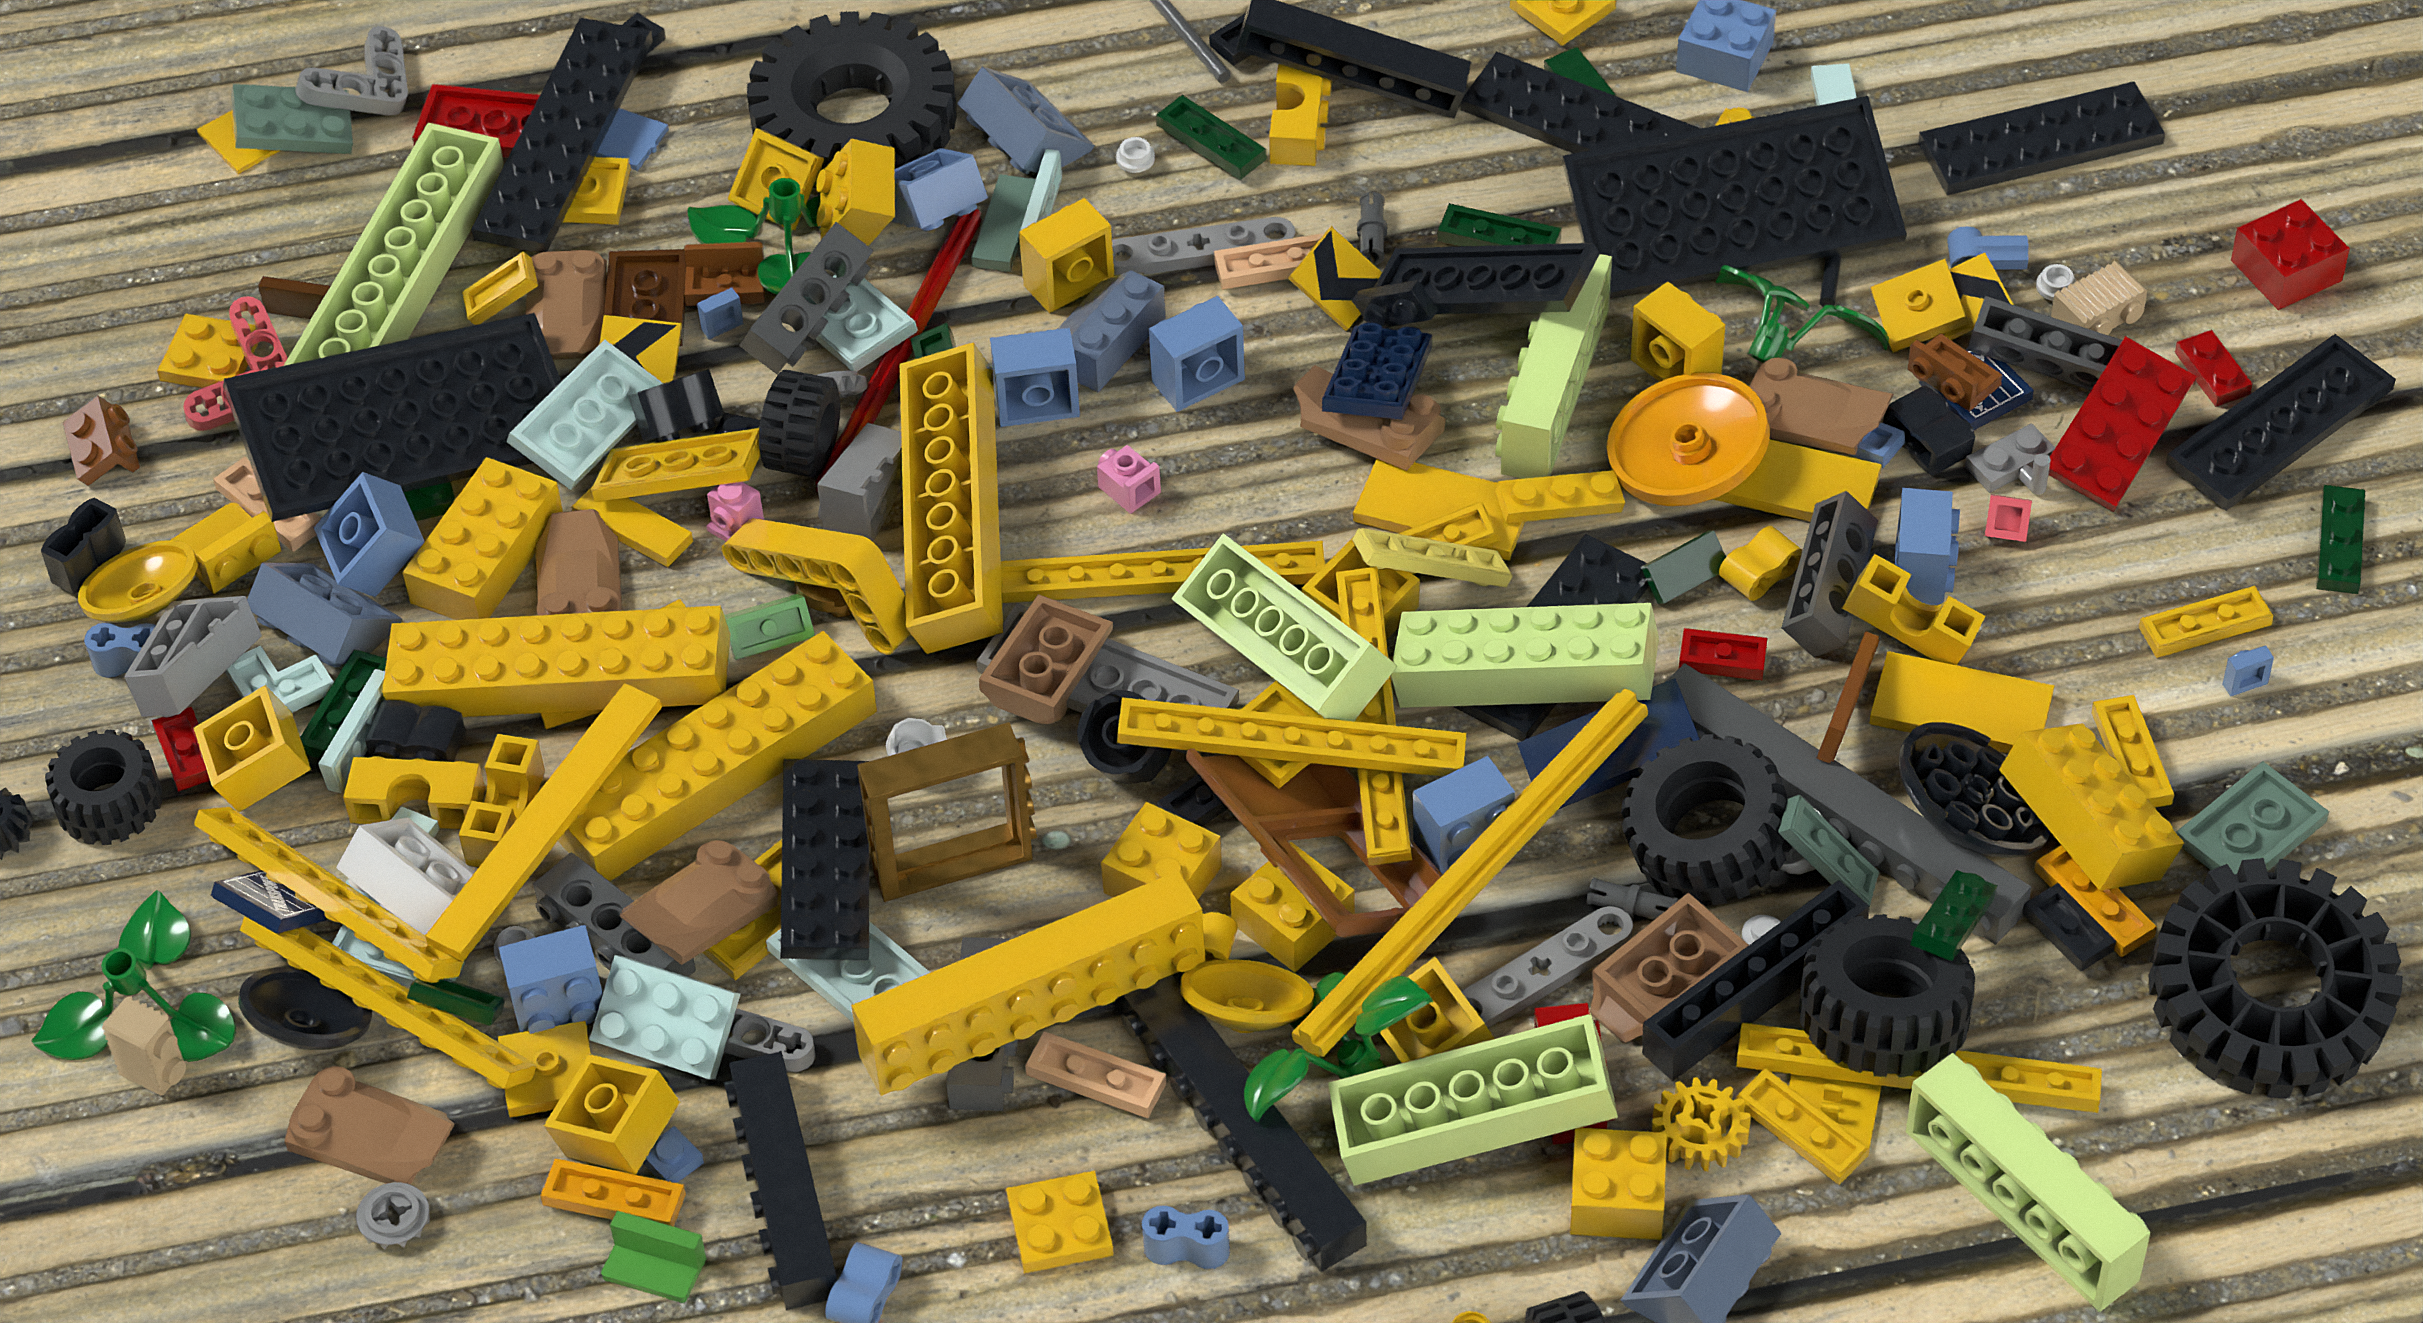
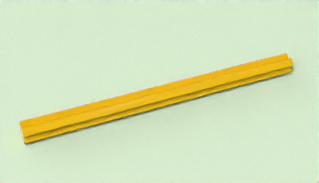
[1292,689,1648,1057]

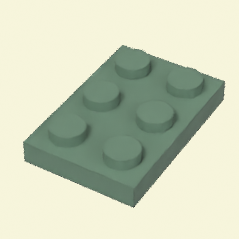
[232,84,353,154]
[2176,761,2329,874]

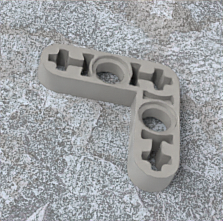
[295,26,408,115]

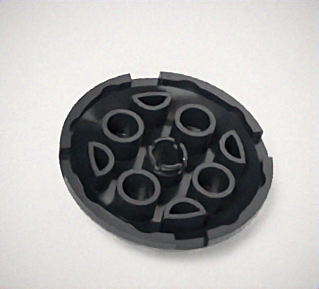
[1898,722,2051,858]

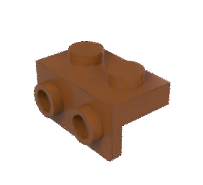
[684,242,765,306]
[1907,333,2002,412]
[62,396,140,486]

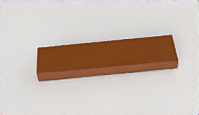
[1816,631,1880,763]

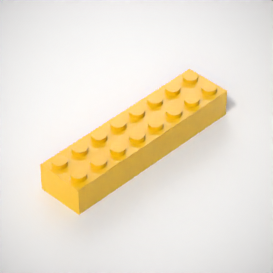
[900,342,1003,654]
[382,605,731,717]
[558,631,877,881]
[851,871,1205,1096]

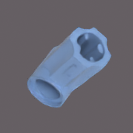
[1947,226,2028,270]

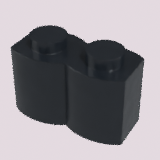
[628,369,725,443]
[1883,385,1975,476]
[41,497,126,594]
[365,700,466,762]

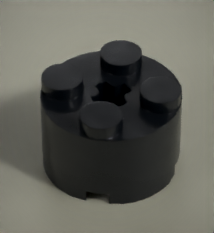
[1077,690,1172,784]

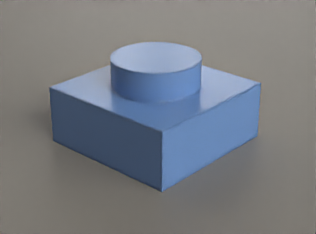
[697,288,743,340]
[1849,422,1905,468]
[2222,645,2274,697]
[643,1126,704,1183]

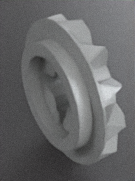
[817,371,867,398]
[356,1182,430,1250]

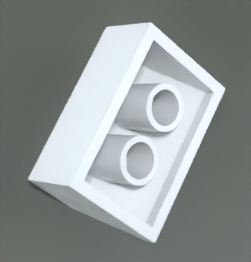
[336,817,475,935]

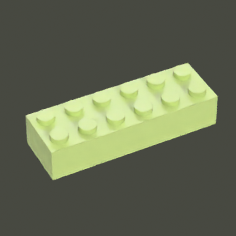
[1495,254,1612,479]
[1171,533,1397,721]
[1391,603,1659,708]
[1328,1014,1618,1186]
[1906,1053,2151,1312]

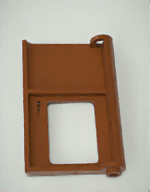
[1186,748,1443,937]

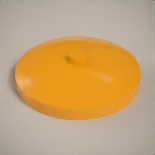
[1607,373,1770,506]

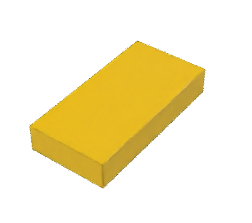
[462,251,538,325]

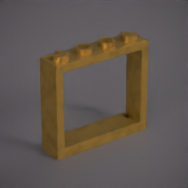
[857,722,1037,902]

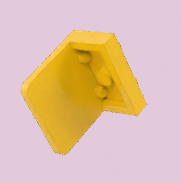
[171,502,281,594]

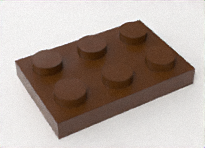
[604,249,686,346]

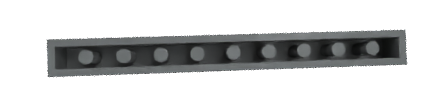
[1665,663,2031,945]

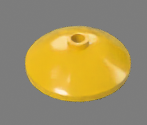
[78,540,198,623]
[1180,960,1314,1033]

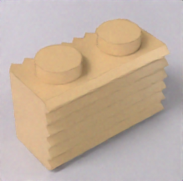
[2051,261,2147,335]
[102,996,186,1095]

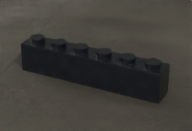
[1236,0,1472,119]
[1642,880,1870,1081]
[724,1051,837,1310]

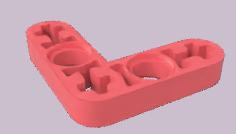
[183,296,288,431]

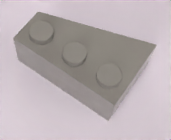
[817,423,903,542]
[124,596,262,717]

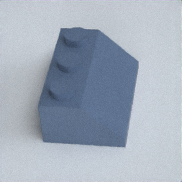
[957,66,1095,174]
[1058,270,1166,393]
[247,563,402,667]
[1621,1194,1781,1323]

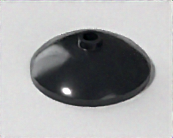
[238,967,372,1050]

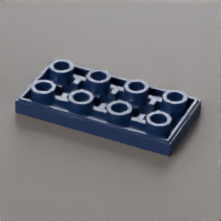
[1322,323,1433,420]
[1517,678,1700,810]

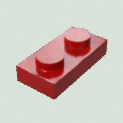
[2175,330,2253,407]
[1679,628,1768,681]
[151,706,210,791]

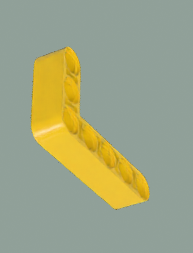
[721,518,910,655]

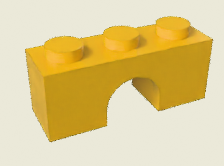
[1269,63,1332,166]
[1842,554,1986,665]
[459,734,545,868]
[343,756,485,829]

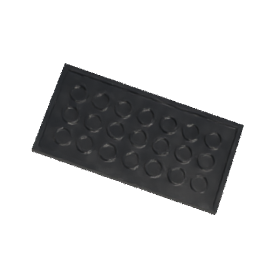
[1562,96,1907,299]
[223,313,562,522]

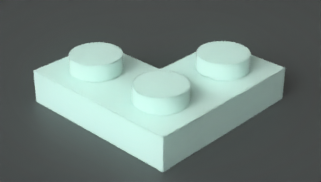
[225,646,334,713]

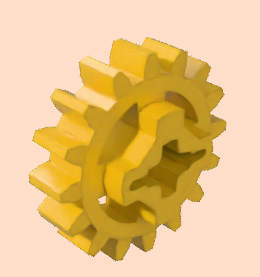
[1651,1077,1751,1172]

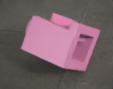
[1097,445,1161,514]
[706,482,764,541]

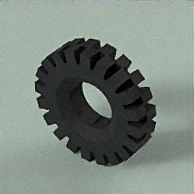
[747,11,957,189]
[2148,858,2403,1099]

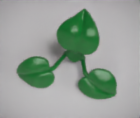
[688,178,821,294]
[1716,265,1889,363]
[31,890,236,1062]
[1244,972,1433,1122]

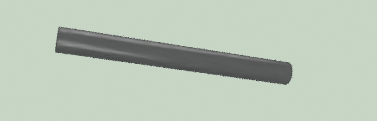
[1149,0,1231,83]

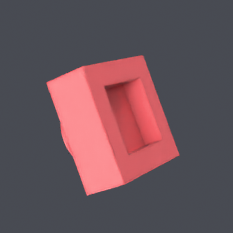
[1985,494,2032,542]

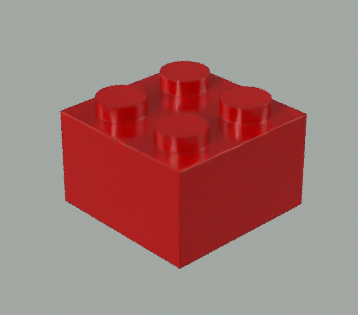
[2231,199,2350,310]

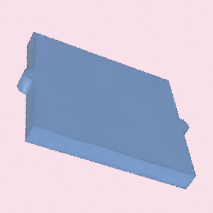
[595,108,669,171]

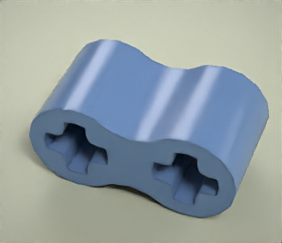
[84,623,156,678]
[1142,1206,1230,1269]
[825,1242,902,1323]

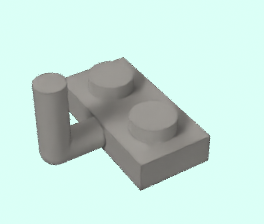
[1965,423,2055,495]

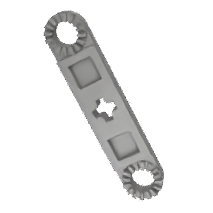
[1112,217,1295,275]
[1461,906,1633,1028]

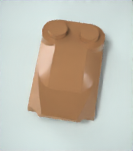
[525,250,608,360]
[1749,358,1894,455]
[1293,365,1446,471]
[536,509,623,615]
[979,594,1113,724]
[619,840,778,965]
[1589,893,1748,1043]
[285,1066,455,1185]

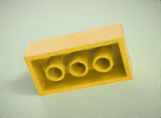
[403,457,563,620]
[1999,723,2184,891]

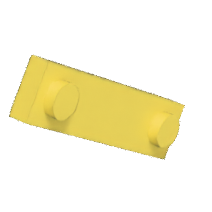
[1352,528,1512,588]

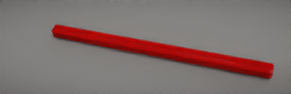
[815,209,982,492]

